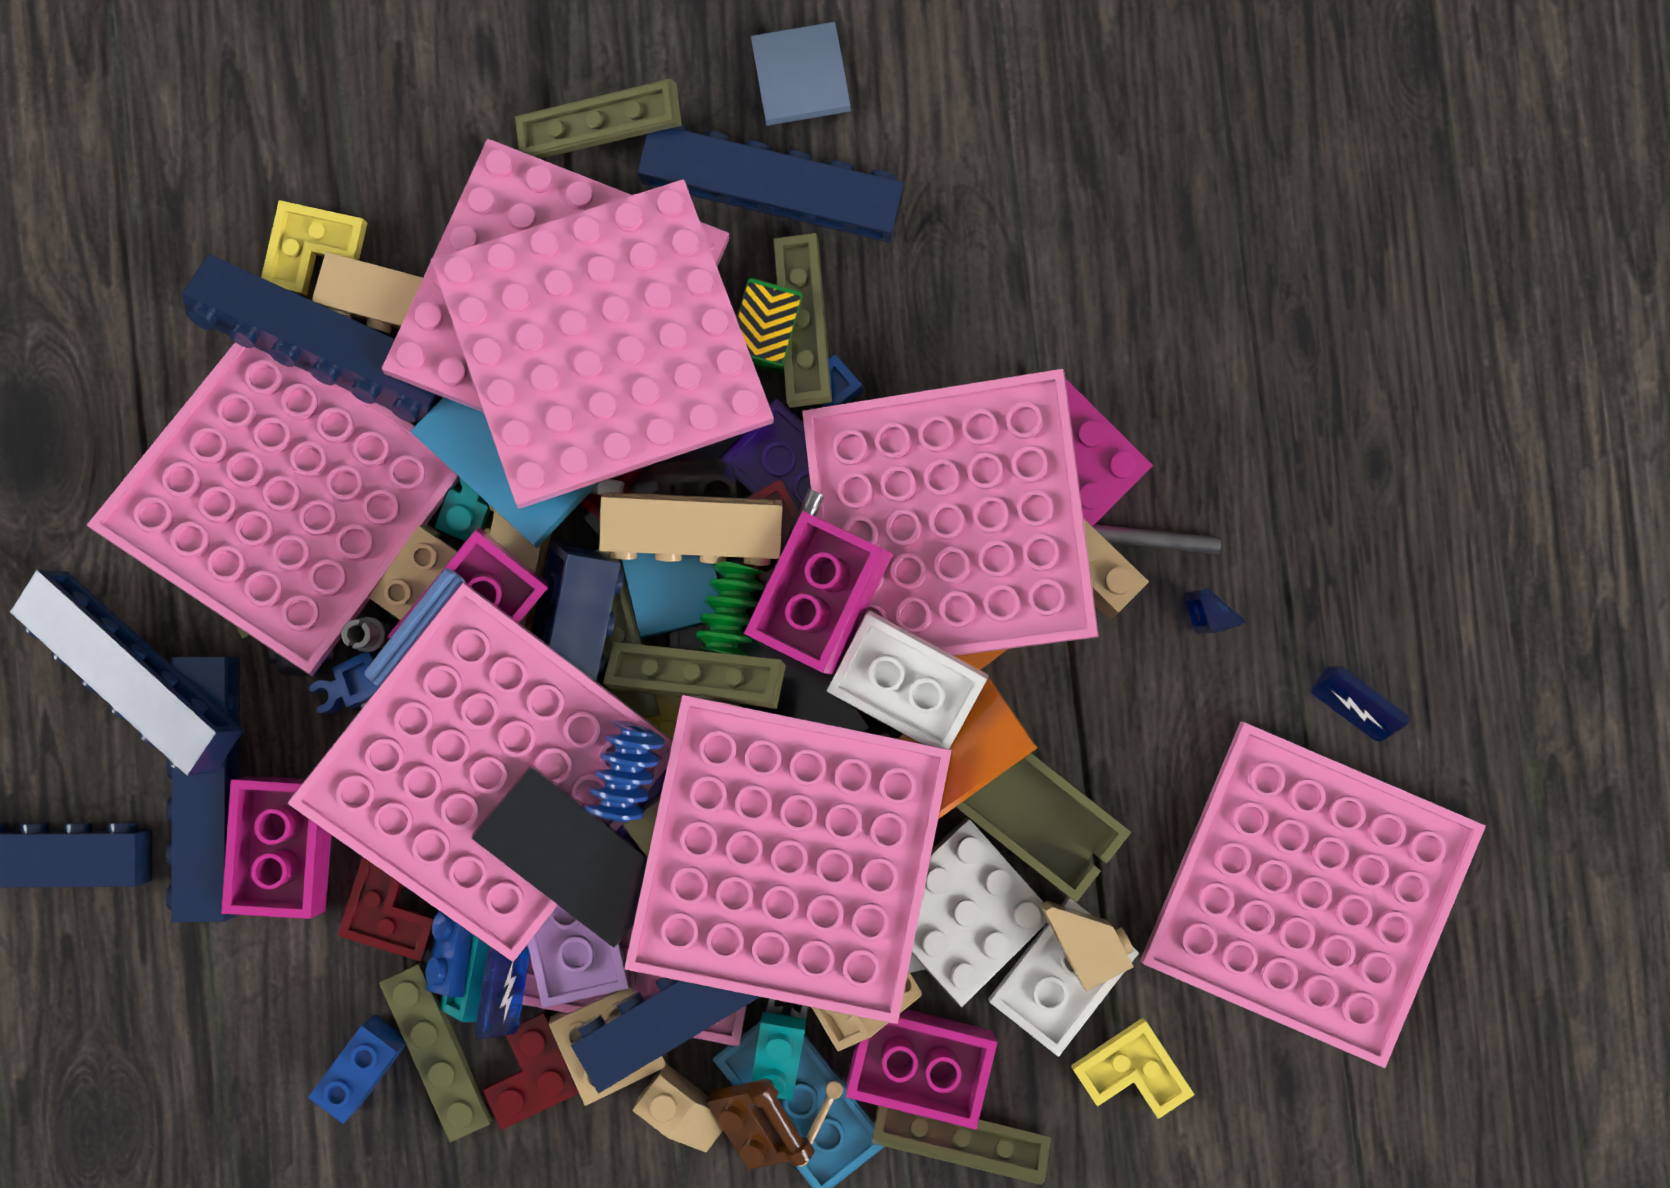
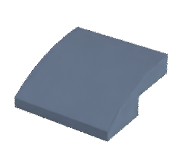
[751,22,851,126]

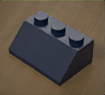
[531,539,624,681]

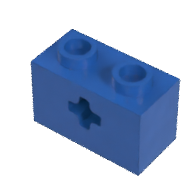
[308,1014,406,1124]

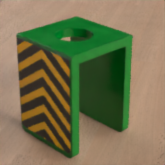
[737,278,803,375]

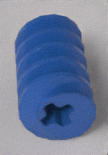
[585,720,665,822]

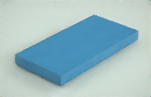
[410,397,598,548]
[712,1006,885,1188]

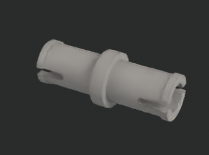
[341,617,392,652]

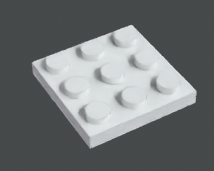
[912,818,1048,1007]

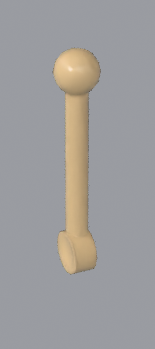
[799,1079,843,1167]

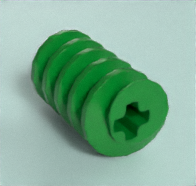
[695,561,766,656]

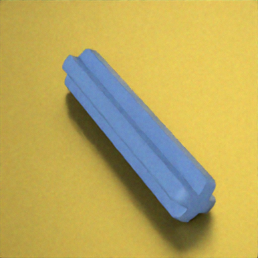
[365,568,465,687]

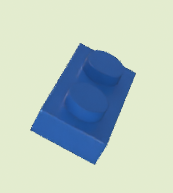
[426,910,473,997]

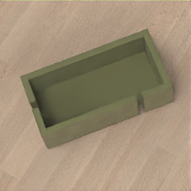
[956,753,1131,903]

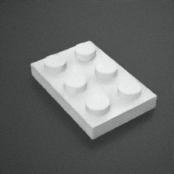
[827,611,989,750]
[988,896,1139,1057]

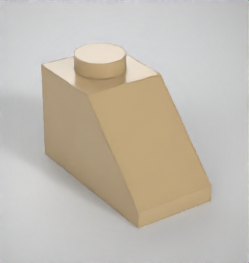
[1040,901,1134,991]
[633,1063,723,1152]

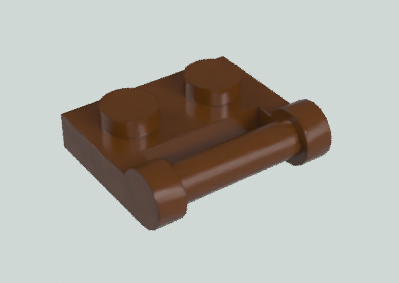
[706,1079,814,1170]

